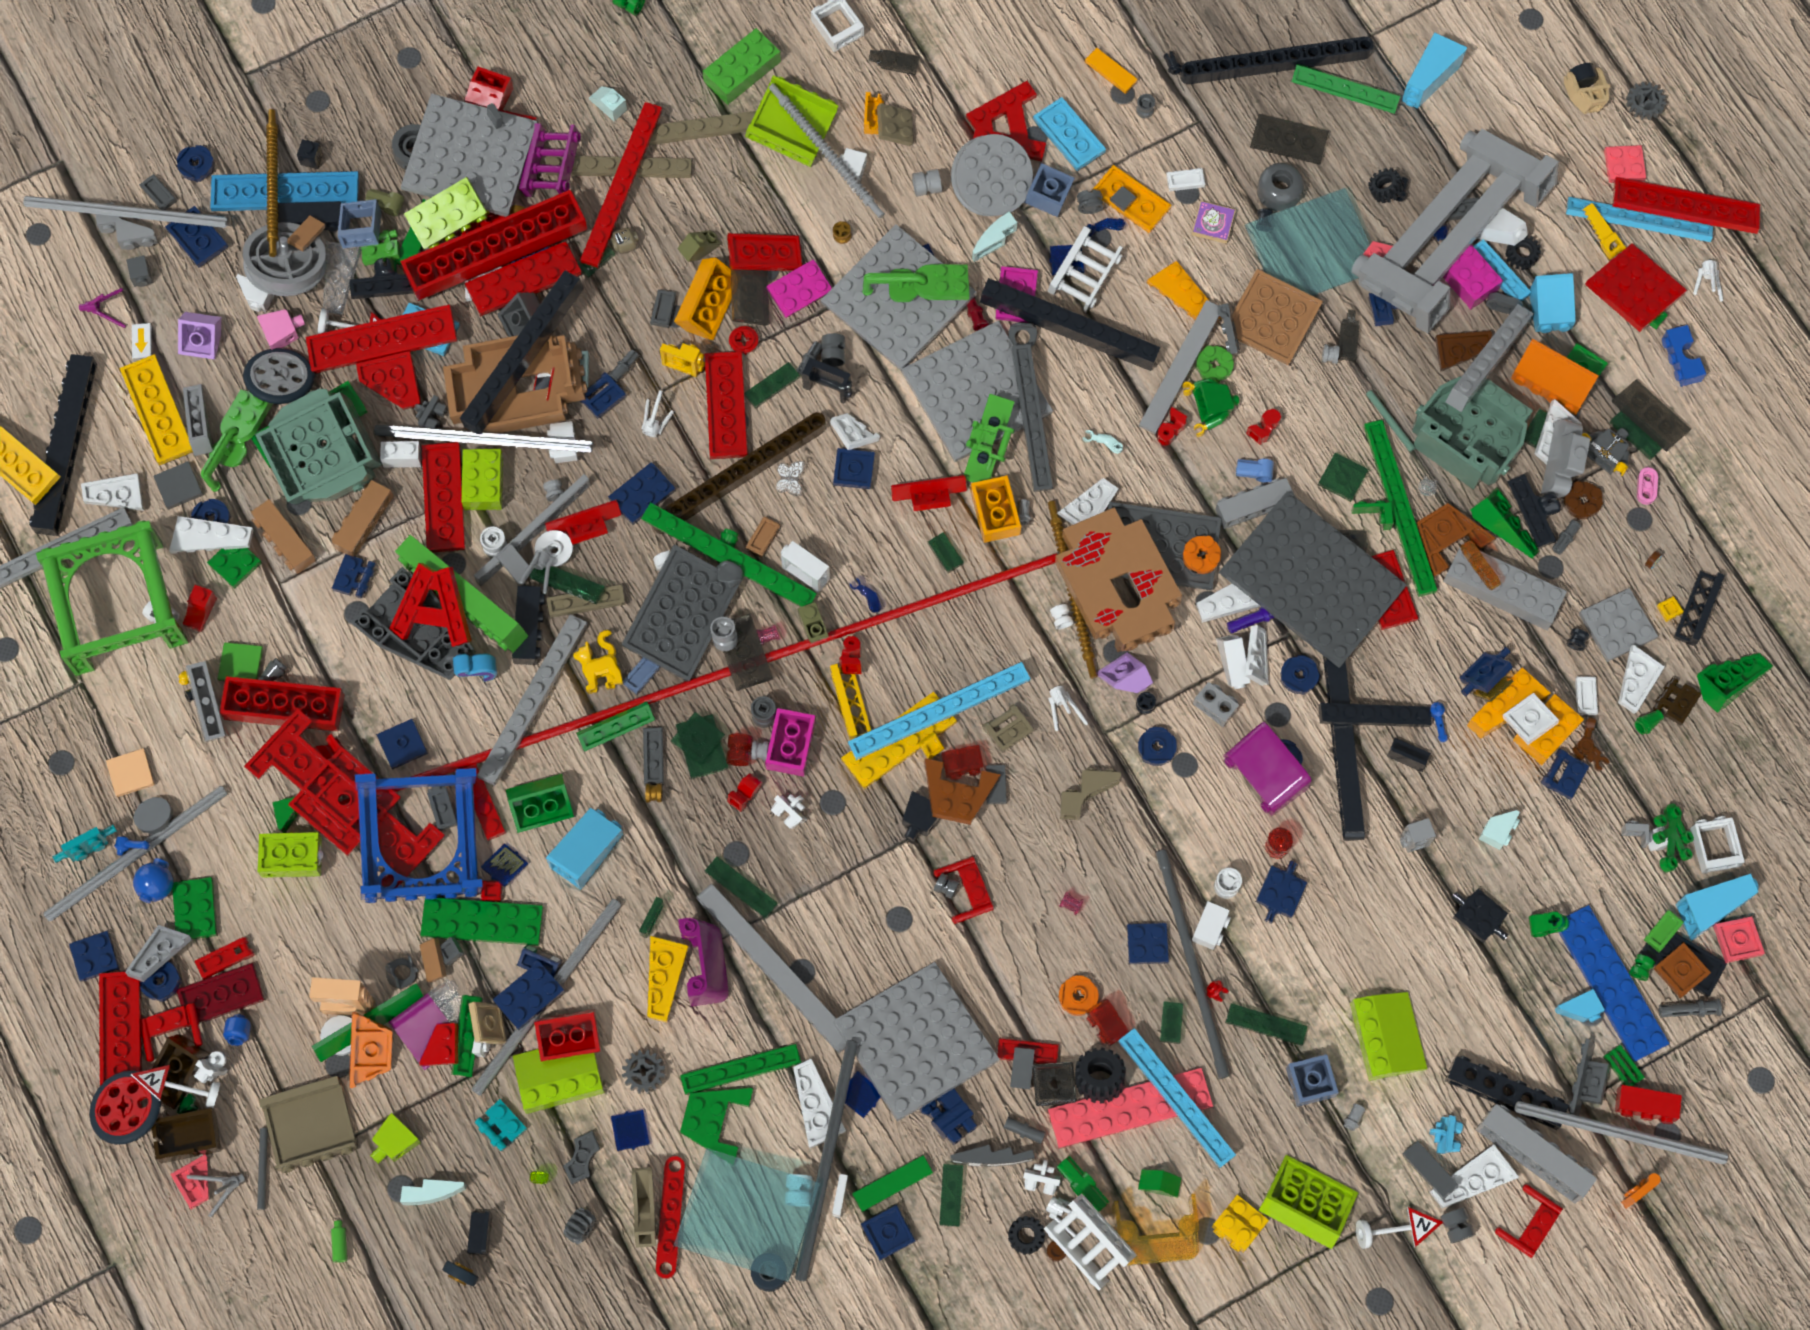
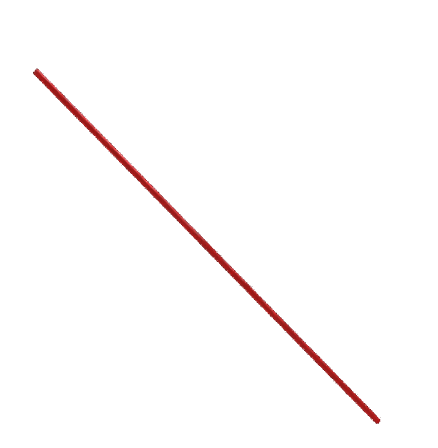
[339,553,1057,805]

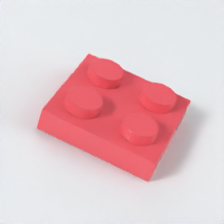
[1604,145,1646,183]
[1713,917,1765,963]

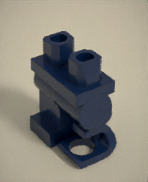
[919,1088,977,1145]

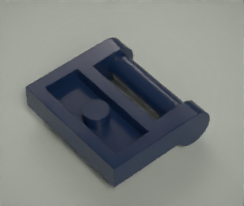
[580,372,626,419]
[1541,749,1589,800]

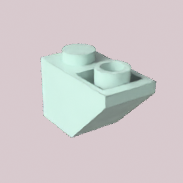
[1479,810,1520,850]

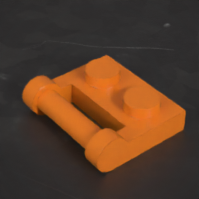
[1621,1173,1661,1208]

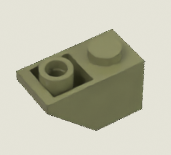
[677,230,722,262]
[797,602,829,643]

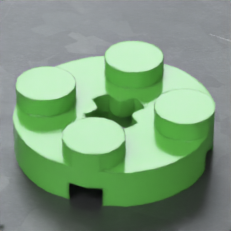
[1196,346,1234,382]

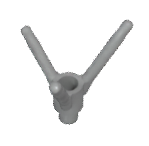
[187,1174,245,1217]

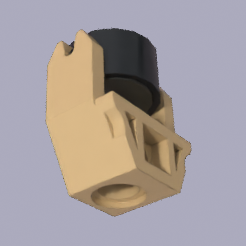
[1564,63,1610,114]

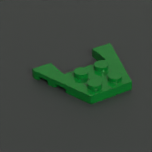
[680,1088,753,1166]

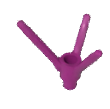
[79,288,126,328]

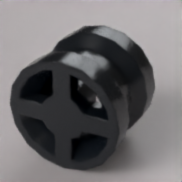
[1566,628,1589,651]
[1136,692,1156,715]

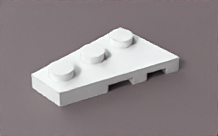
[1534,399,1582,465]
[1618,645,1664,714]

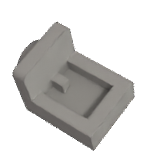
[1621,821,1652,848]

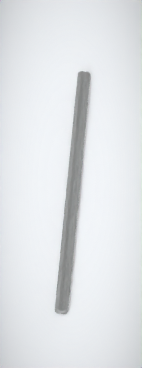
[23,196,228,228]
[43,786,227,922]
[1515,1101,1728,1164]

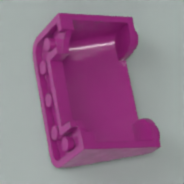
[1223,722,1312,816]
[678,918,729,1007]

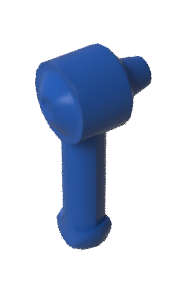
[1430,702,1448,742]
[114,836,150,856]

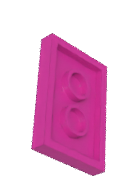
[766,259,832,319]
[995,266,1038,323]

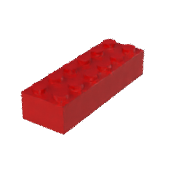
[219,676,345,732]

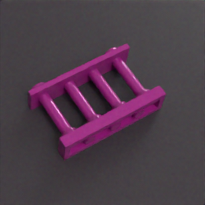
[519,123,581,197]

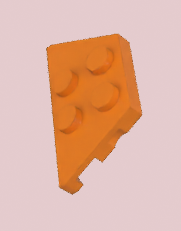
[349,1012,392,1088]

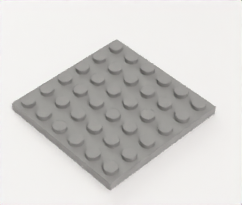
[401,93,537,217]
[820,224,977,371]
[901,321,1053,462]
[833,962,999,1122]

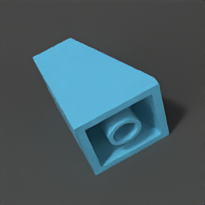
[1529,273,1576,333]

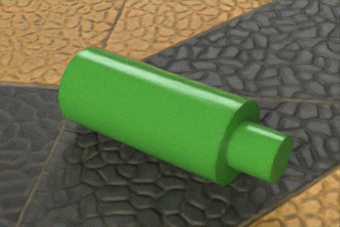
[331,1220,348,1263]

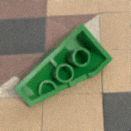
[1470,487,1539,559]
[1697,653,1773,713]

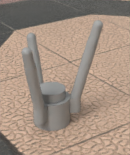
[520,550,552,594]

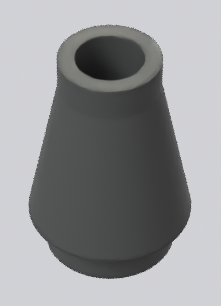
[259,658,287,681]

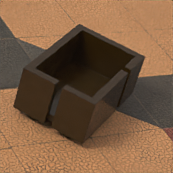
[152,1108,221,1164]

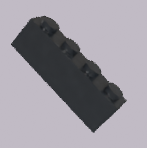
[266,202,341,232]
[512,586,545,665]

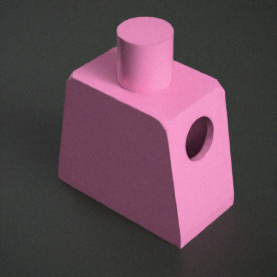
[257,309,305,350]

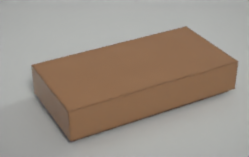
[288,216,325,251]
[746,516,781,558]
[419,938,447,983]

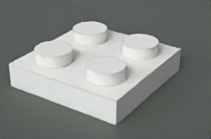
[1503,693,1559,745]

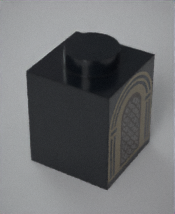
[297,139,323,169]

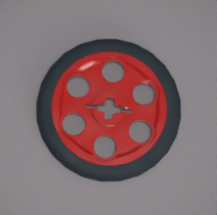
[89,1071,161,1145]

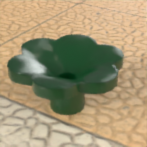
[177,1093,198,1114]

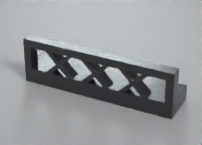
[1673,571,1725,647]

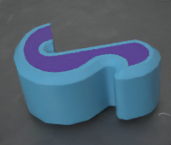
[453,654,497,682]

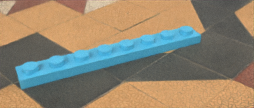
[1566,197,1713,242]
[1118,1028,1236,1168]

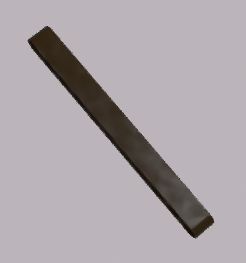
[653,412,826,534]

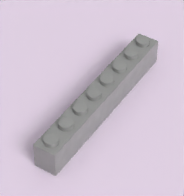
[1446,304,1534,412]

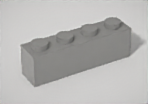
[1215,478,1295,529]
[185,661,225,743]

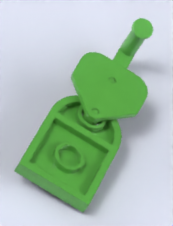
[862,264,969,302]
[201,389,273,492]

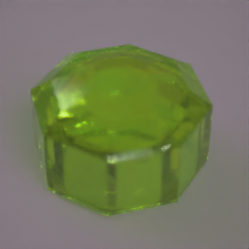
[529,1170,549,1184]

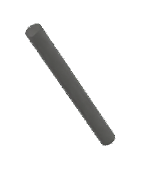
[257,1128,268,1210]

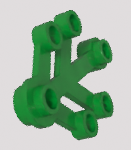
[1653,803,1694,873]

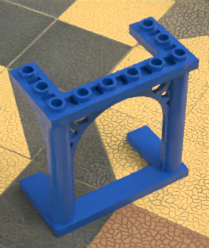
[355,768,482,903]

